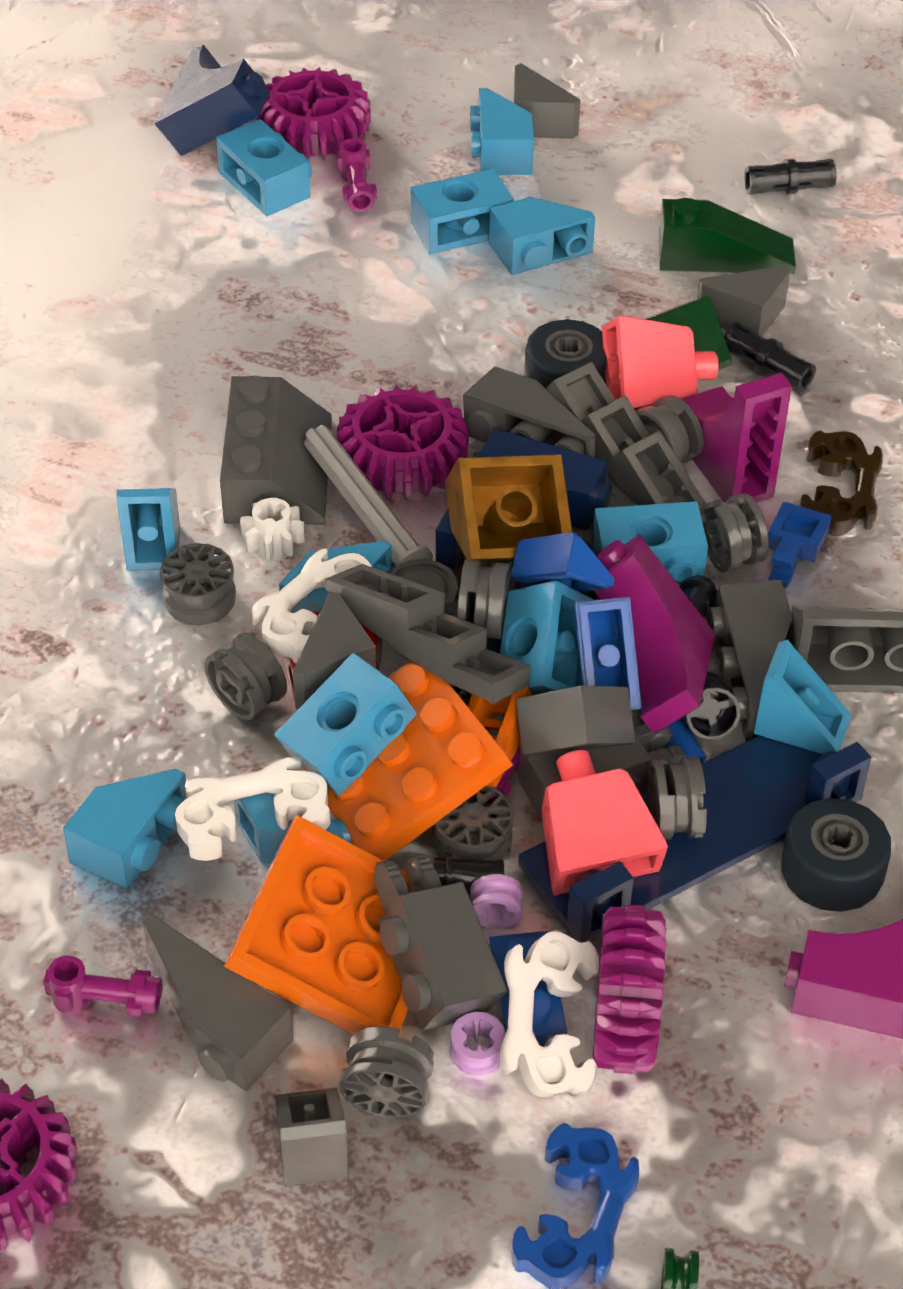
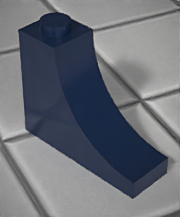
[154,44,270,156]
[436,429,612,571]

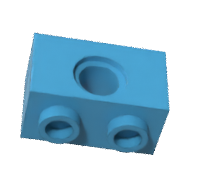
[216,119,312,217]
[411,169,514,255]
[592,501,708,584]
[500,580,593,695]
[274,653,417,796]

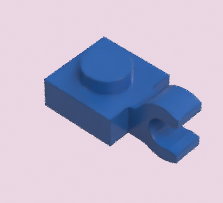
[768,501,832,588]

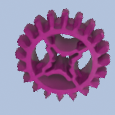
[256,67,371,160]
[336,384,469,501]
[593,905,666,1074]
[0,1078,78,1253]

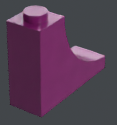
[681,373,792,503]
[594,535,715,734]
[784,919,903,1039]

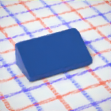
[510,532,615,592]
[573,597,642,710]

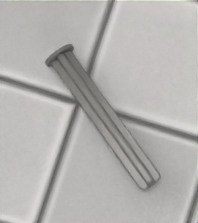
[304,425,433,568]

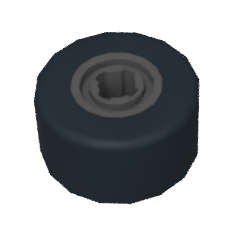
[524,319,607,390]
[781,798,891,912]

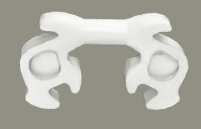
[252,548,372,664]
[175,757,331,861]
[499,931,599,1098]

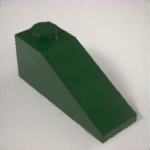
[658,198,796,274]

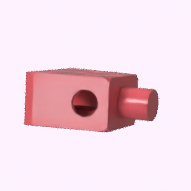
[602,316,719,411]
[542,750,668,896]

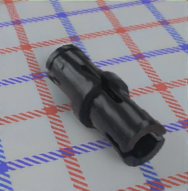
[744,158,837,195]
[724,322,816,392]

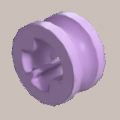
[470,874,523,929]
[450,1011,506,1076]

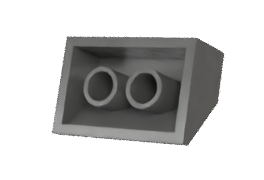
[220,376,332,525]
[789,607,903,693]

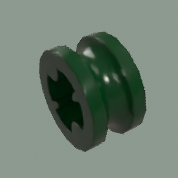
[661,1248,699,1289]

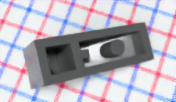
[143,914,294,1091]

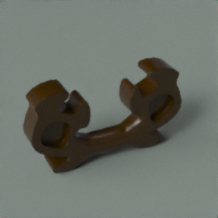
[800,431,883,536]

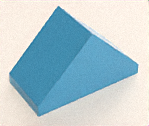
[754,640,852,754]

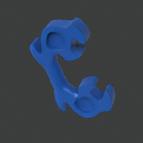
[511,1123,639,1289]

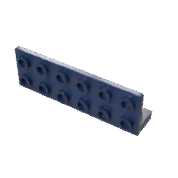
[518,736,872,943]

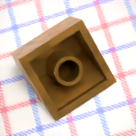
[445,455,572,562]

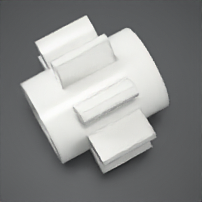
[240,498,305,561]

